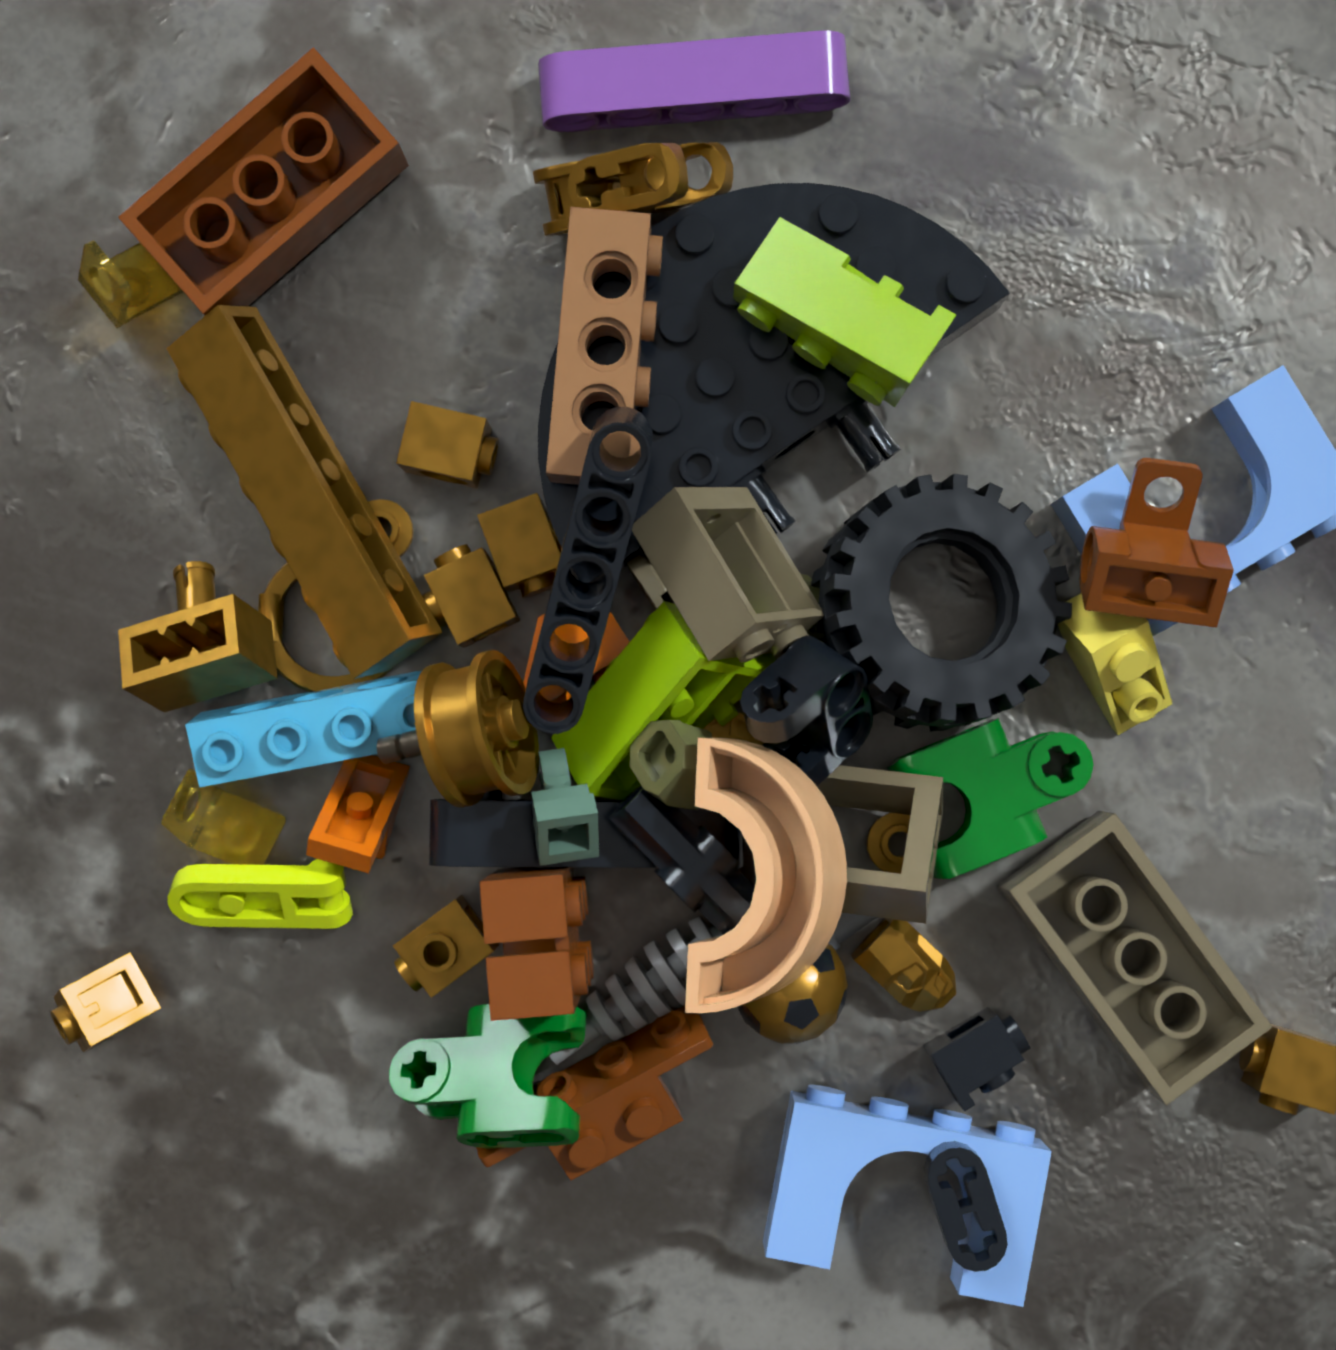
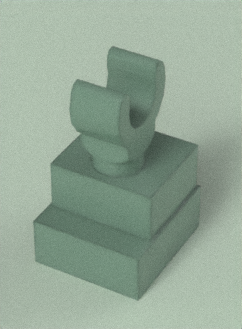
[531,748,599,866]

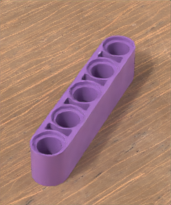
[538,31,850,132]

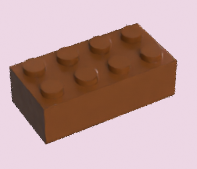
[118,47,409,315]

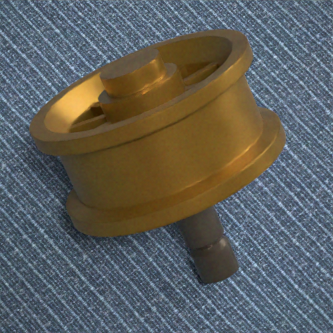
[377,650,539,808]

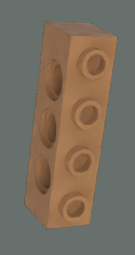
[546,207,663,485]

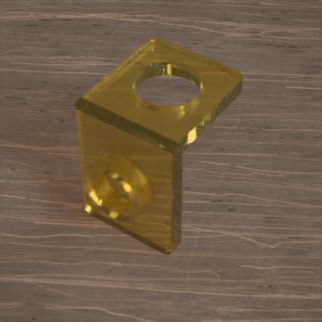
[78,240,183,328]
[161,768,286,865]

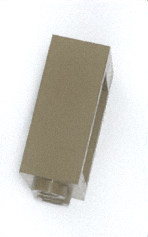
[632,487,824,663]
[795,762,943,924]

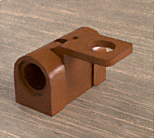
[1079,458,1234,628]

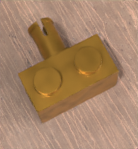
[118,561,278,713]

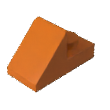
[306,755,410,874]

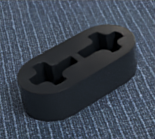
[924,1141,1008,1272]

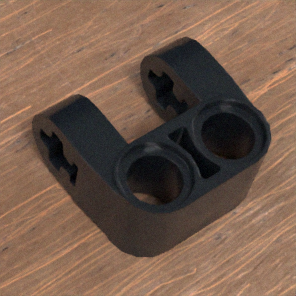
[740,635,873,786]

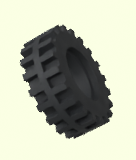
[811,474,1072,732]

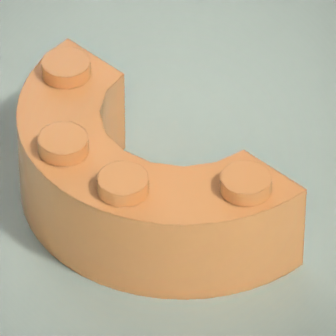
[685,737,847,1013]

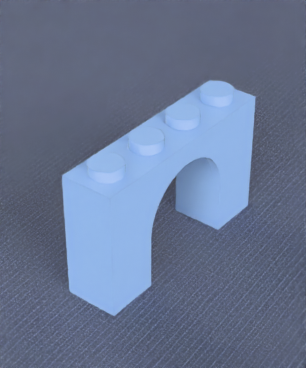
[1051,365,1336,636]
[763,1085,1052,1307]

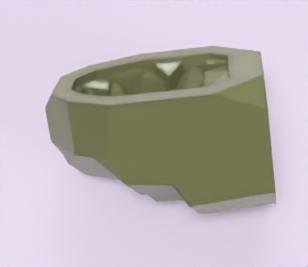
[630,720,713,811]

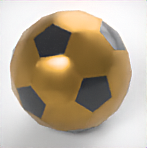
[737,943,848,1044]

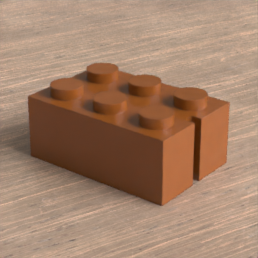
[479,867,594,1021]

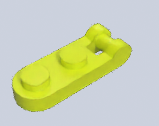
[167,859,353,929]

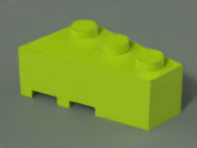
[733,217,956,407]
[551,601,776,800]

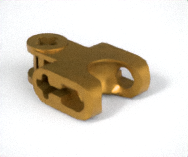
[533,142,733,236]

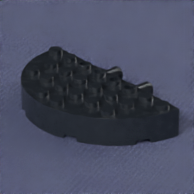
[538,183,1010,583]

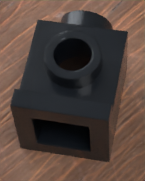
[923,1007,1031,1112]

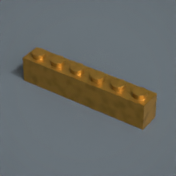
[166,305,443,679]

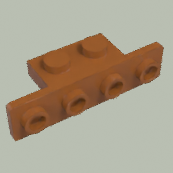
[476,1005,713,1181]

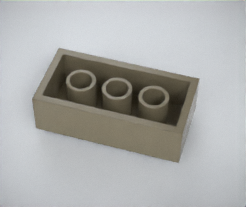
[997,811,1273,1106]

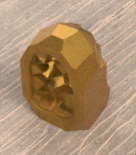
[851,918,956,1012]

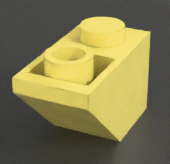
[1058,593,1172,735]

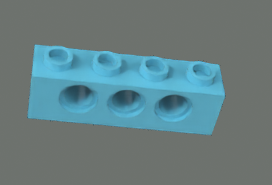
[185,670,422,788]

